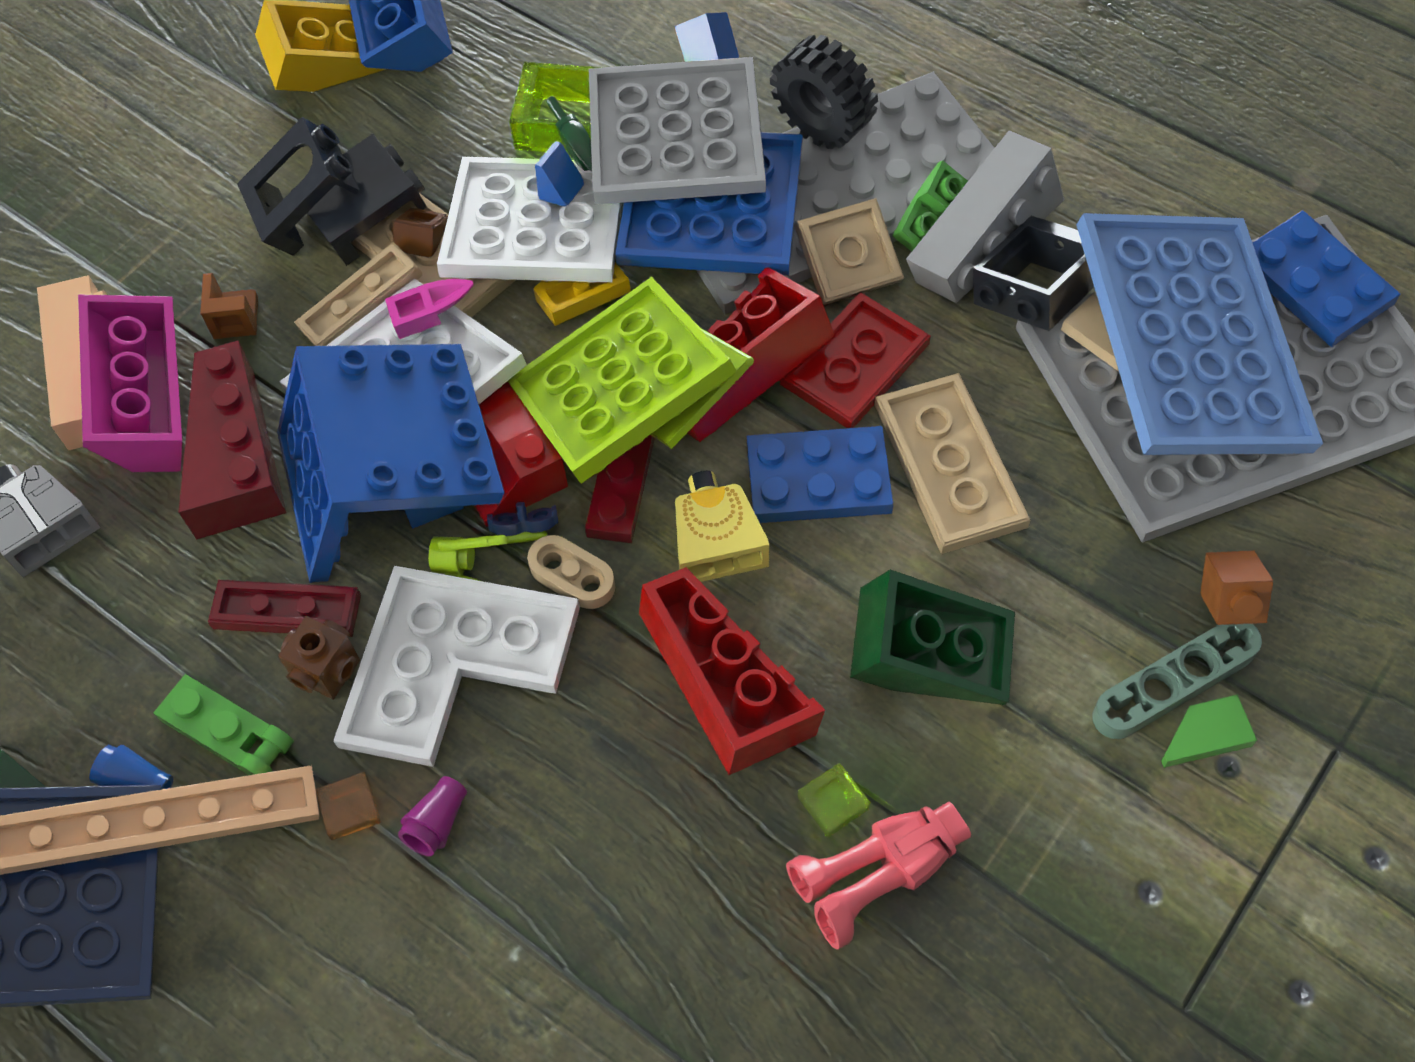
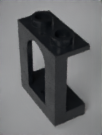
[237,117,360,256]

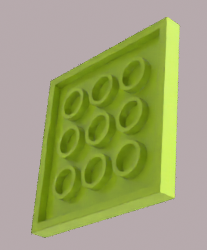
[508,277,737,484]

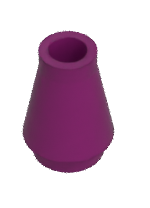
[398,776,467,856]

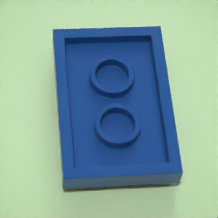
[1252,210,1401,347]
[747,426,893,523]

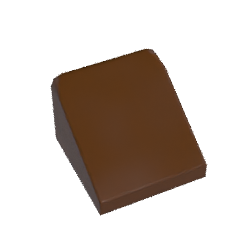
[393,207,448,258]

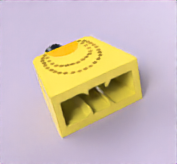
[675,470,769,582]

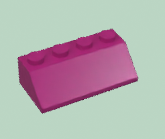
[78,294,182,472]

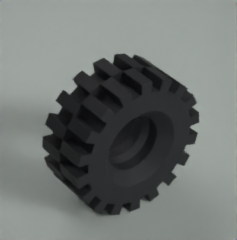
[770,35,878,149]

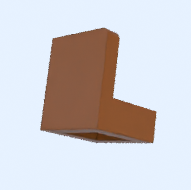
[200,273,258,339]

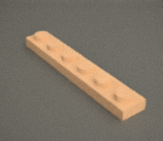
[0,765,319,875]

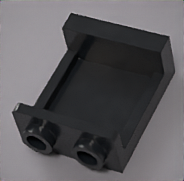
[291,134,427,266]

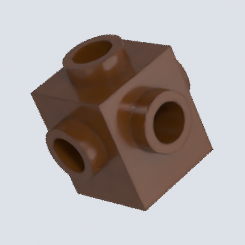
[278,616,360,700]

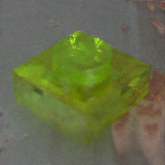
[798,762,871,838]

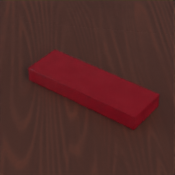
[208,580,361,637]

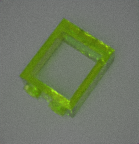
[509,62,603,154]

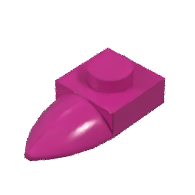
[385,279,474,339]

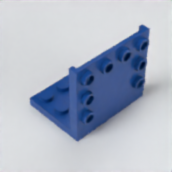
[277,344,504,583]

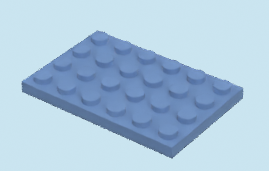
[1076,213,1323,455]

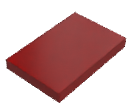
[780,292,931,428]

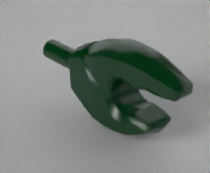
[546,96,592,171]

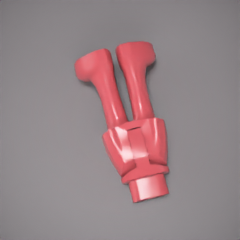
[786,802,971,949]

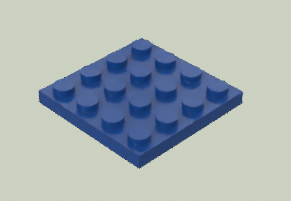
[615,132,803,276]

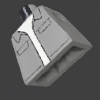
[0,464,100,577]

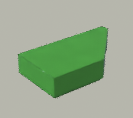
[1161,695,1257,768]

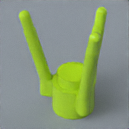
[428,531,548,582]

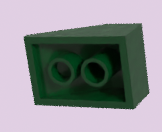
[850,569,1015,705]

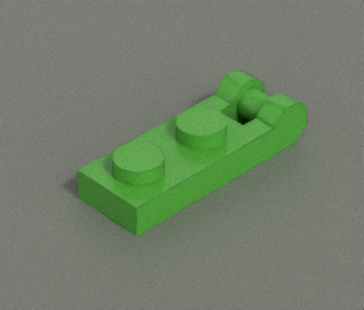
[154,674,294,775]

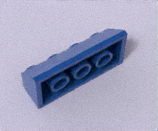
[349,0,453,72]

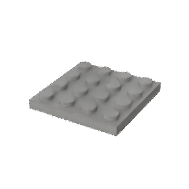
[589,57,766,205]

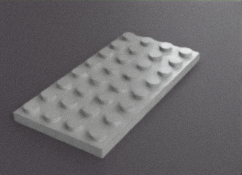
[696,71,994,315]

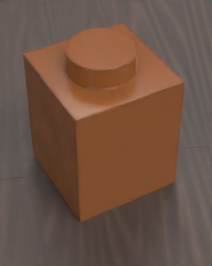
[1200,551,1273,625]

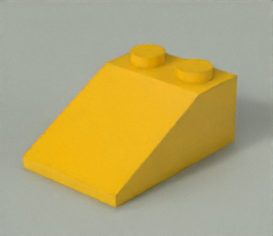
[255,0,386,92]

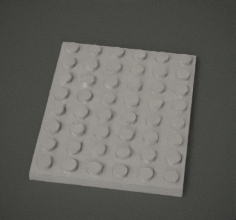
[1016,215,1415,543]

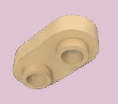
[527,535,615,609]

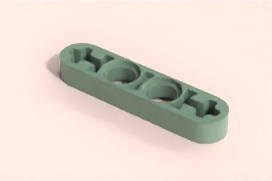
[1092,624,1262,739]

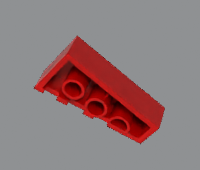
[687,267,835,442]
[639,567,825,775]

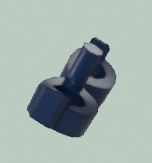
[487,502,559,536]

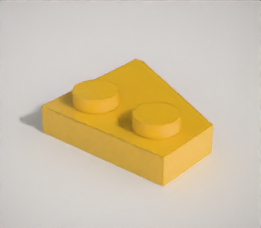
[533,263,631,326]

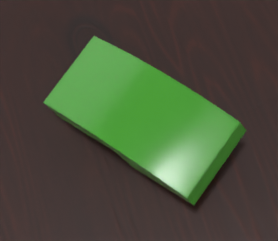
[892,160,968,251]

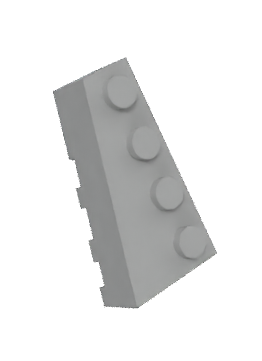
[906,130,1064,303]

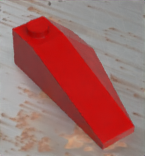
[474,381,568,527]

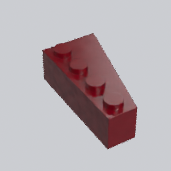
[178,341,287,540]

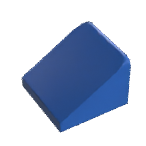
[535,141,584,206]

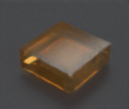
[315,772,381,840]

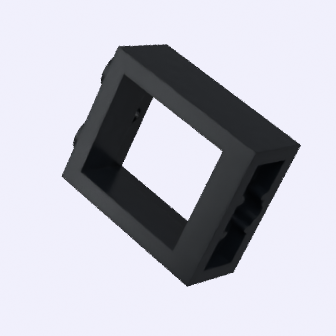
[973,215,1094,331]

